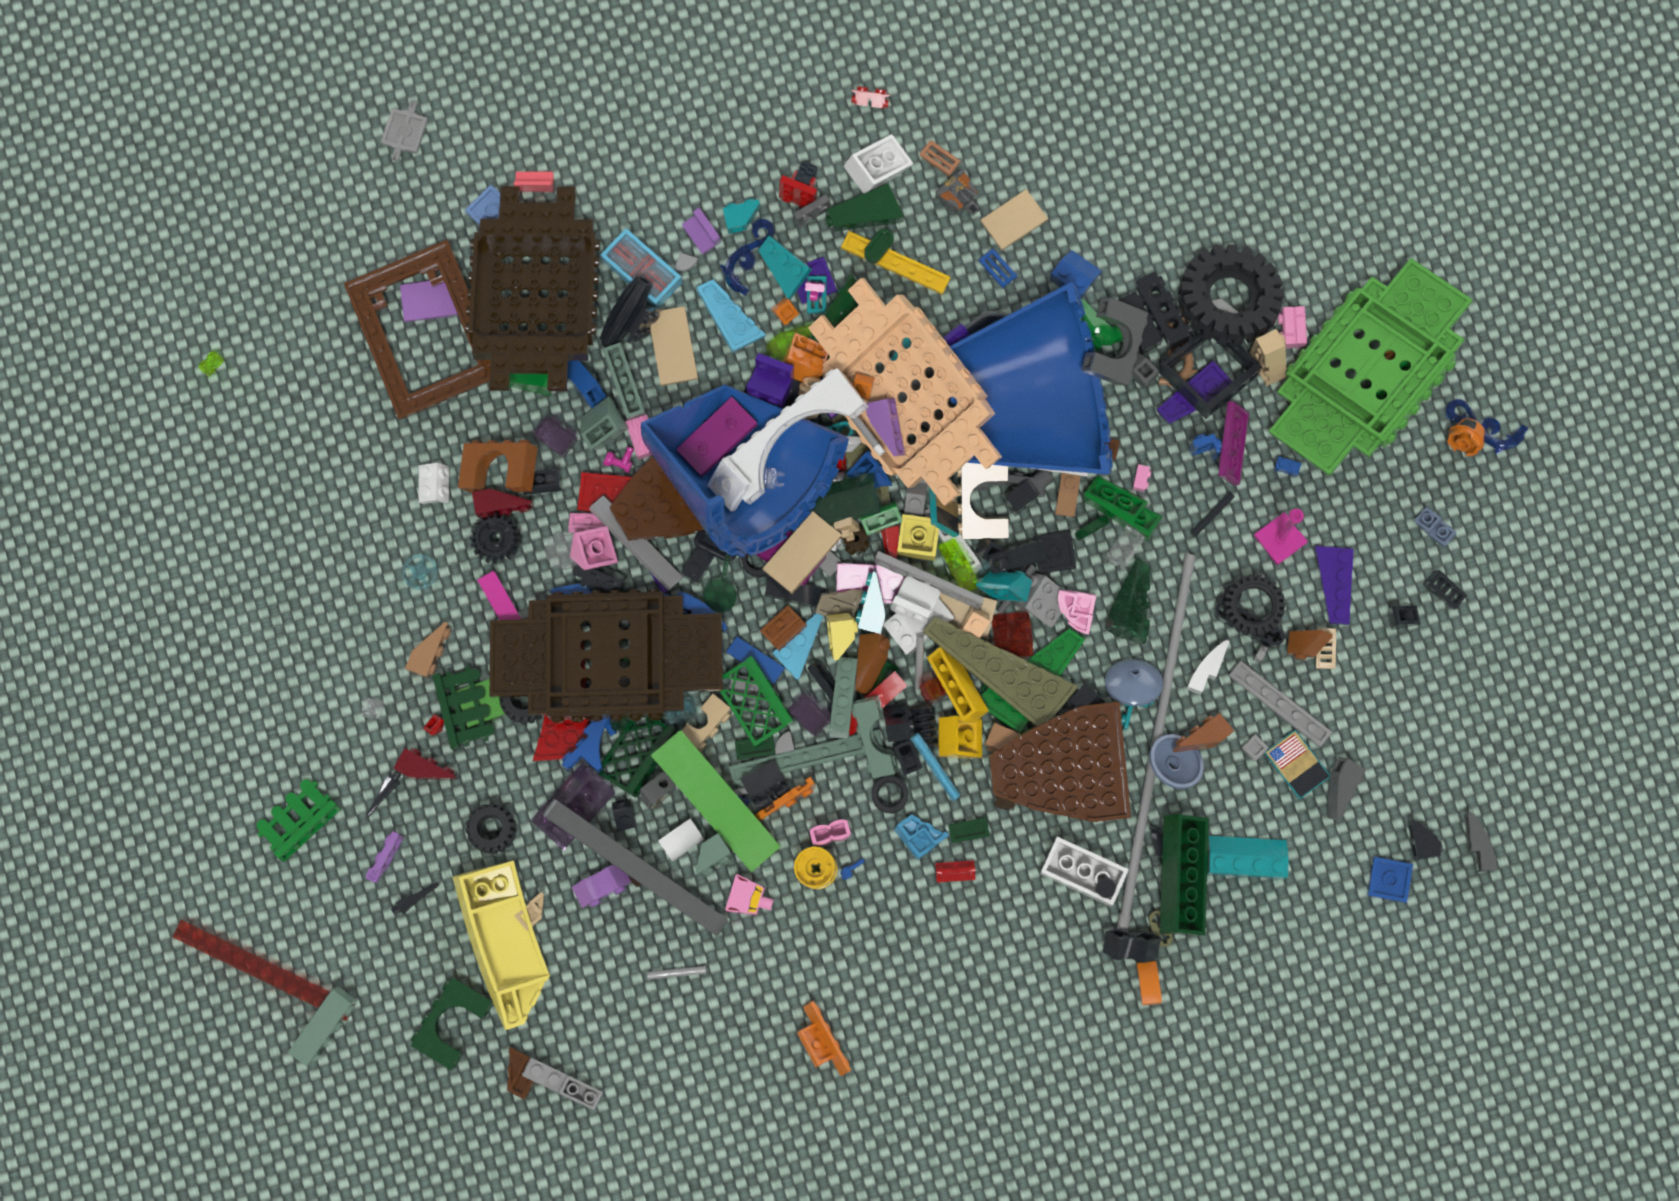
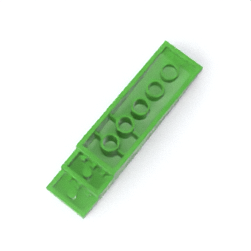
[651,730,781,872]

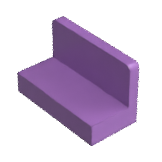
[682,208,721,254]

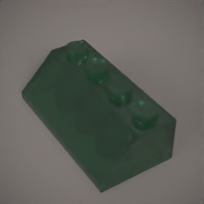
[809,472,881,526]

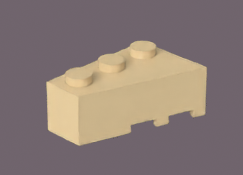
[1249,329,1287,387]

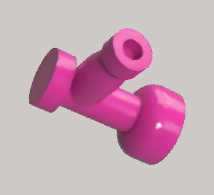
[603,446,634,473]

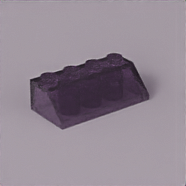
[530,763,616,851]

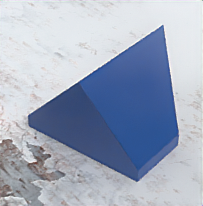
[846,451,893,488]

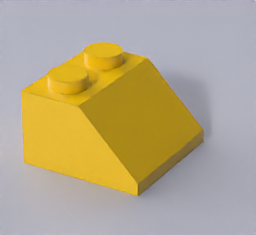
[939,716,982,758]

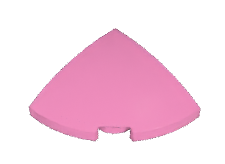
[1058,590,1096,634]

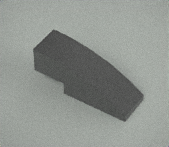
[1464,812,1498,872]

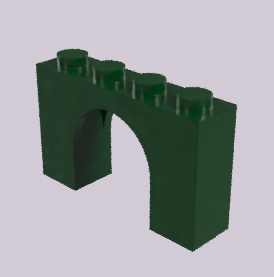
[410,978,494,1071]

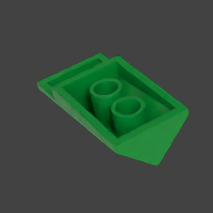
[1084,476,1162,542]

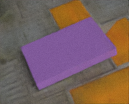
[400,281,458,323]

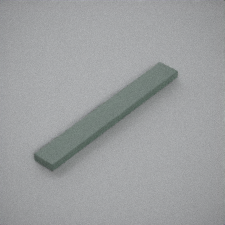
[729,729,883,786]

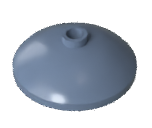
[1105,659,1163,706]
[1149,734,1204,789]

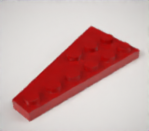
[532,643,589,762]

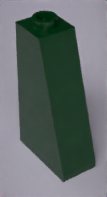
[825,183,904,232]

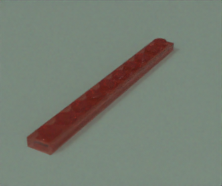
[172,920,356,1021]

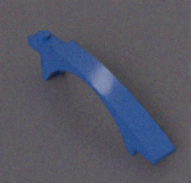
[562,719,610,774]

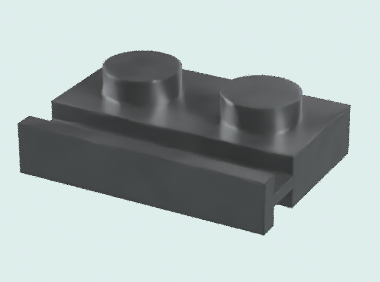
[794,195,830,228]

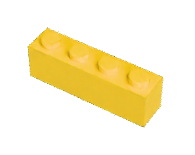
[927,647,989,722]

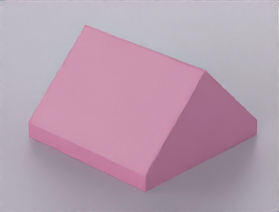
[570,526,618,570]

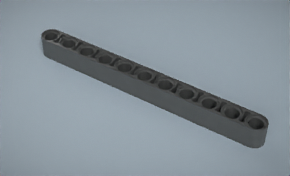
[542,799,728,936]

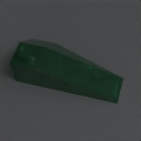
[1105,558,1150,644]

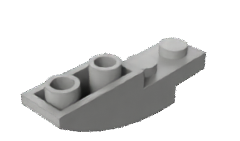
[522,1057,603,1110]

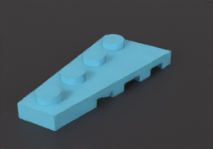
[696,280,766,353]

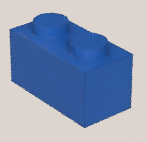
[1274,456,1301,477]

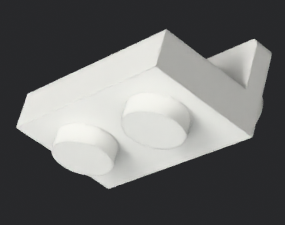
[419,463,449,504]

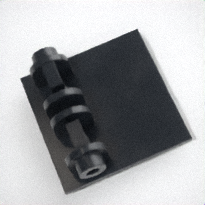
[740,760,790,811]

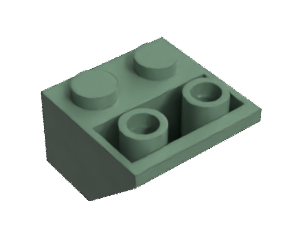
[580,397,629,450]
[696,834,733,878]

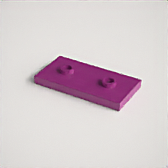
[676,397,758,477]
[1218,402,1249,486]

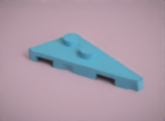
[772,613,823,681]

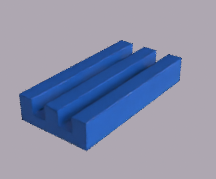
[978,248,1017,289]

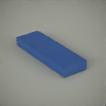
[726,637,785,684]

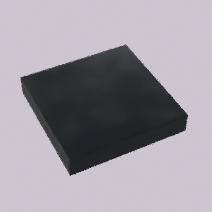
[1033,531,1077,574]

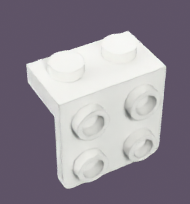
[891,576,940,625]

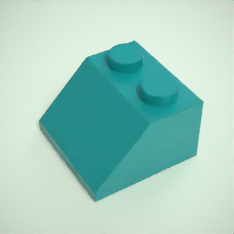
[976,571,1032,602]

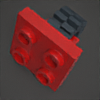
[779,161,818,209]

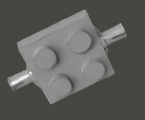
[381,100,428,162]

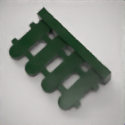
[432,666,495,751]

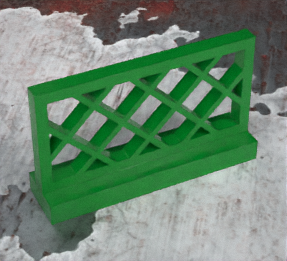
[720,656,795,746]

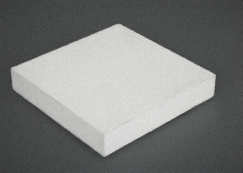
[707,457,751,512]

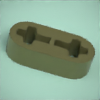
[1148,911,1173,948]

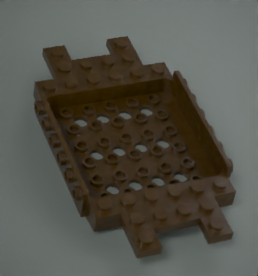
[465,186,600,391]

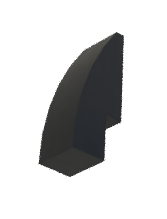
[765,576,826,608]

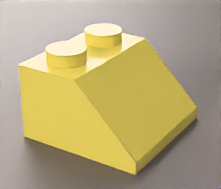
[897,514,939,561]
[826,612,858,660]

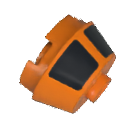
[1447,418,1485,456]

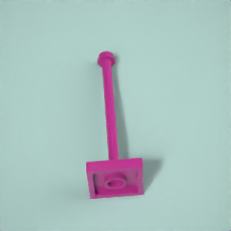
[1254,509,1308,565]

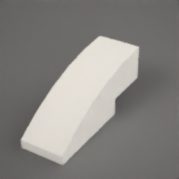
[1186,640,1229,695]

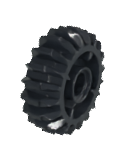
[470,513,522,564]

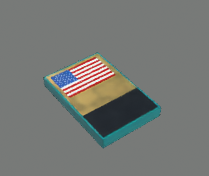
[929,482,959,537]
[1264,730,1330,800]

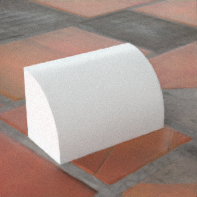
[658,819,704,862]

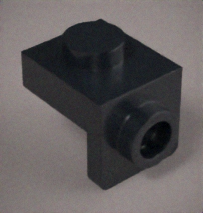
[612,799,636,831]

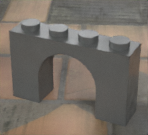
[1081,298,1148,386]

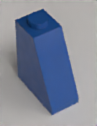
[568,361,607,409]

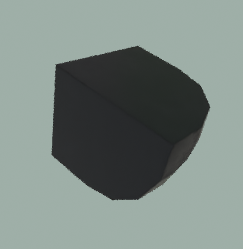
[1148,826,1163,857]

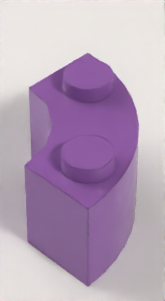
[572,865,631,908]

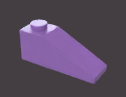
[866,398,905,456]

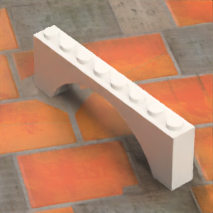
[725,368,869,504]

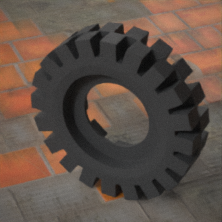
[1178,244,1284,346]

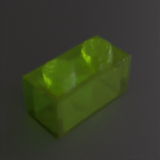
[198,350,225,378]

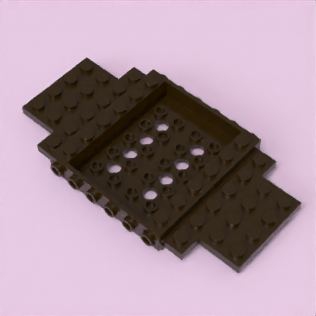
[489,589,723,723]

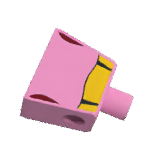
[725,874,774,915]

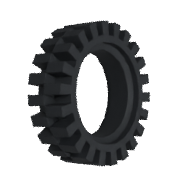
[1223,575,1285,637]

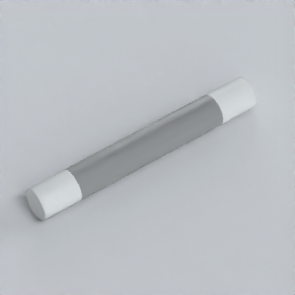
[850,416,885,456]

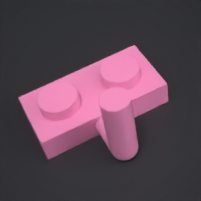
[568,513,605,533]

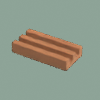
[920,140,961,177]

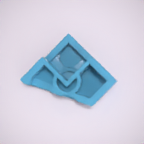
[894,815,949,860]

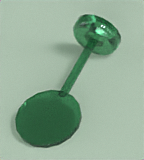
[703,553,737,613]

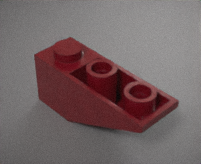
[472,489,534,520]
[393,748,457,780]

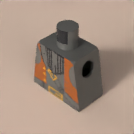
[935,169,981,216]
[639,771,676,811]

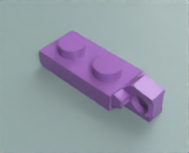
[365,831,404,883]

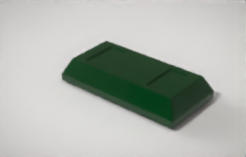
[735,735,776,760]
[948,817,990,844]

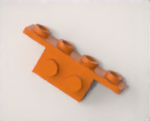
[797,1001,851,1076]

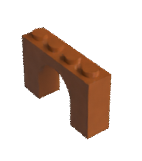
[458,440,538,492]

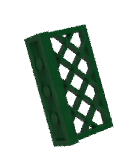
[596,717,677,798]

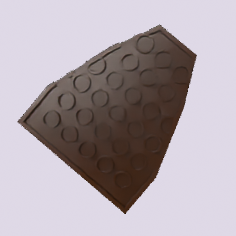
[609,456,704,541]
[989,701,1131,822]

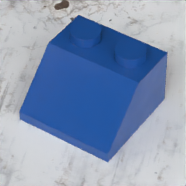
[1050,250,1102,299]

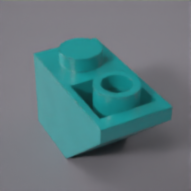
[722,199,760,235]

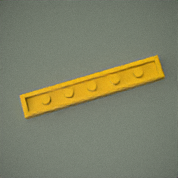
[841,231,951,295]

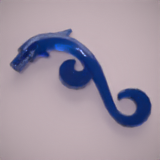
[720,219,774,296]
[1446,399,1528,454]

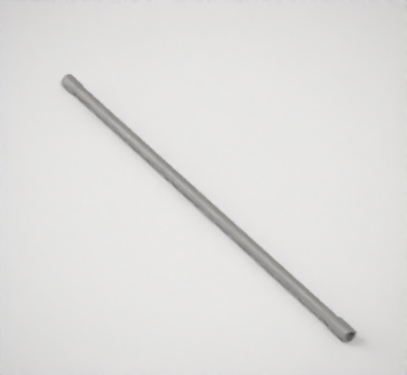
[1117,554,1196,932]

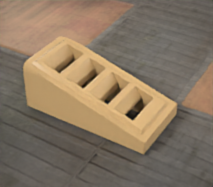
[1315,628,1336,669]

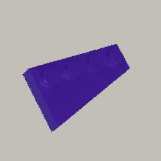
[1156,361,1233,425]
[1314,546,1354,625]

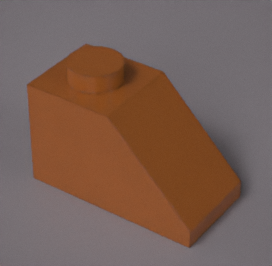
[1287,630,1332,660]

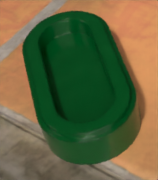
[864,229,894,264]

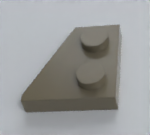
[814,588,864,618]

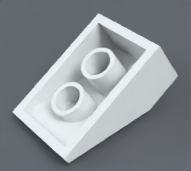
[843,134,914,194]
[883,598,955,655]

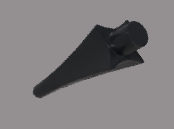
[366,771,401,817]
[391,883,439,916]

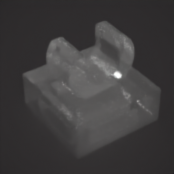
[764,467,785,489]
[361,697,385,720]

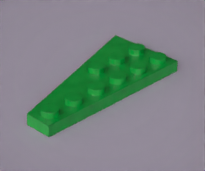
[980,628,1085,734]

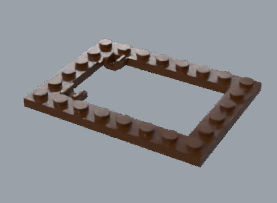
[344,240,491,420]

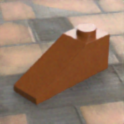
[855,633,890,696]

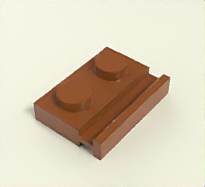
[760,606,807,651]

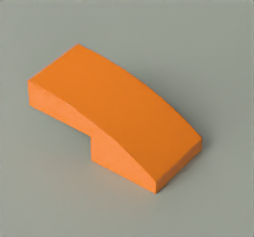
[1136,961,1162,1006]

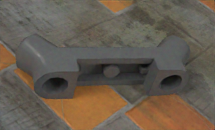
[974,470,1054,497]

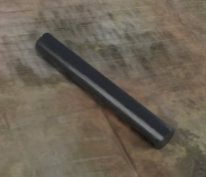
[1190,492,1235,537]

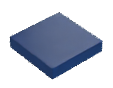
[1367,857,1413,903]

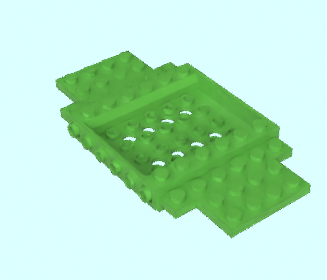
[1269,258,1472,476]

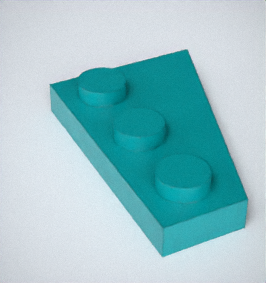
[758,236,812,300]

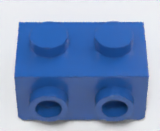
[1189,434,1222,461]

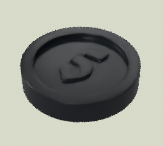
[1096,878,1116,898]

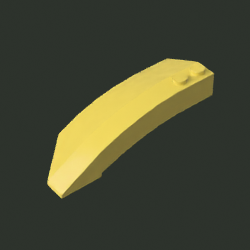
[452,861,550,1030]

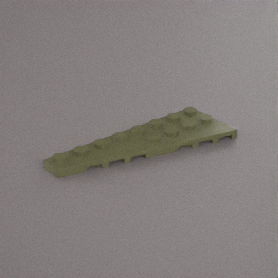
[922,617,1078,726]

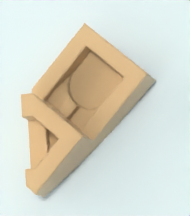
[515,892,544,931]

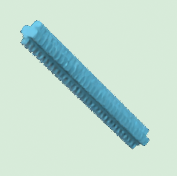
[910,733,960,801]

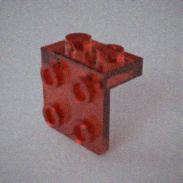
[992,612,1033,657]

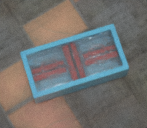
[600,228,683,307]

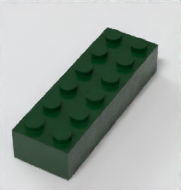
[1160,814,1209,936]

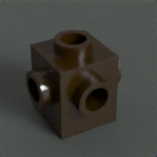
[842,527,870,556]

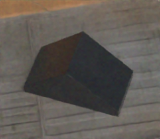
[1004,480,1040,517]
[1387,606,1421,630]
[893,739,922,775]

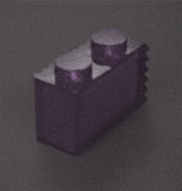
[533,415,578,458]
[788,693,831,738]

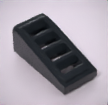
[1423,570,1467,610]

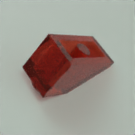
[919,677,948,707]

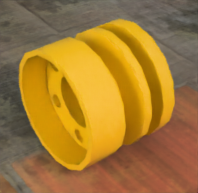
[794,847,838,890]

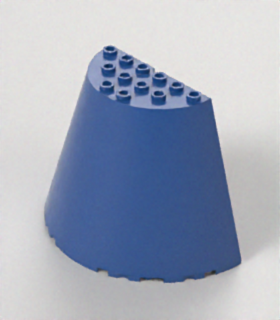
[950,282,1113,474]
[640,385,849,557]

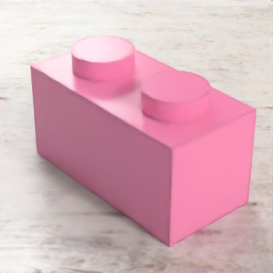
[1132,464,1151,492]

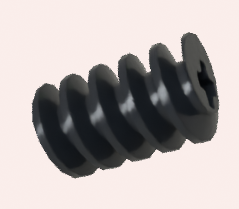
[911,708,939,749]

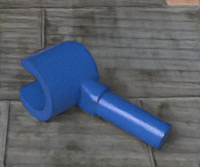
[840,858,865,880]

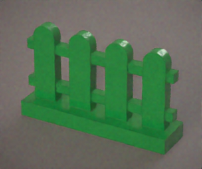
[256,779,341,862]

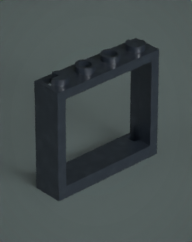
[1159,329,1263,419]

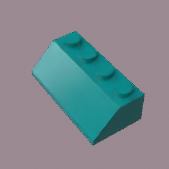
[1207,836,1289,880]

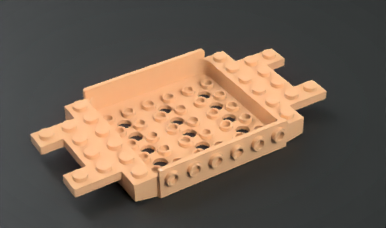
[809,278,1002,506]

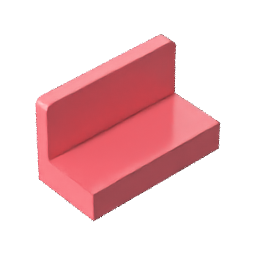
[514,172,554,192]

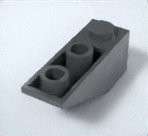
[1327,757,1366,821]

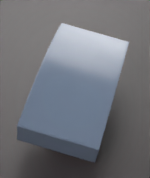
[1414,507,1457,548]

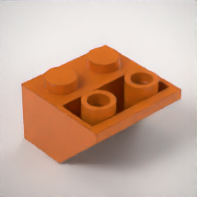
[783,332,828,382]

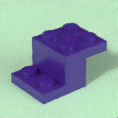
[747,353,794,409]

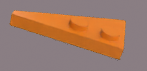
[754,777,815,822]

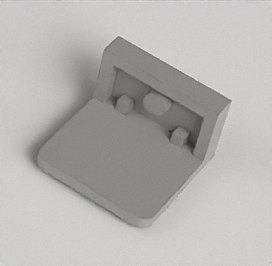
[1014,573,1063,627]

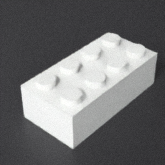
[1040,837,1129,907]

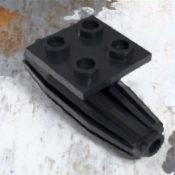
[600,275,661,347]

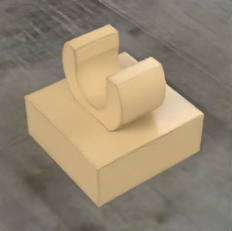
[834,517,860,542]

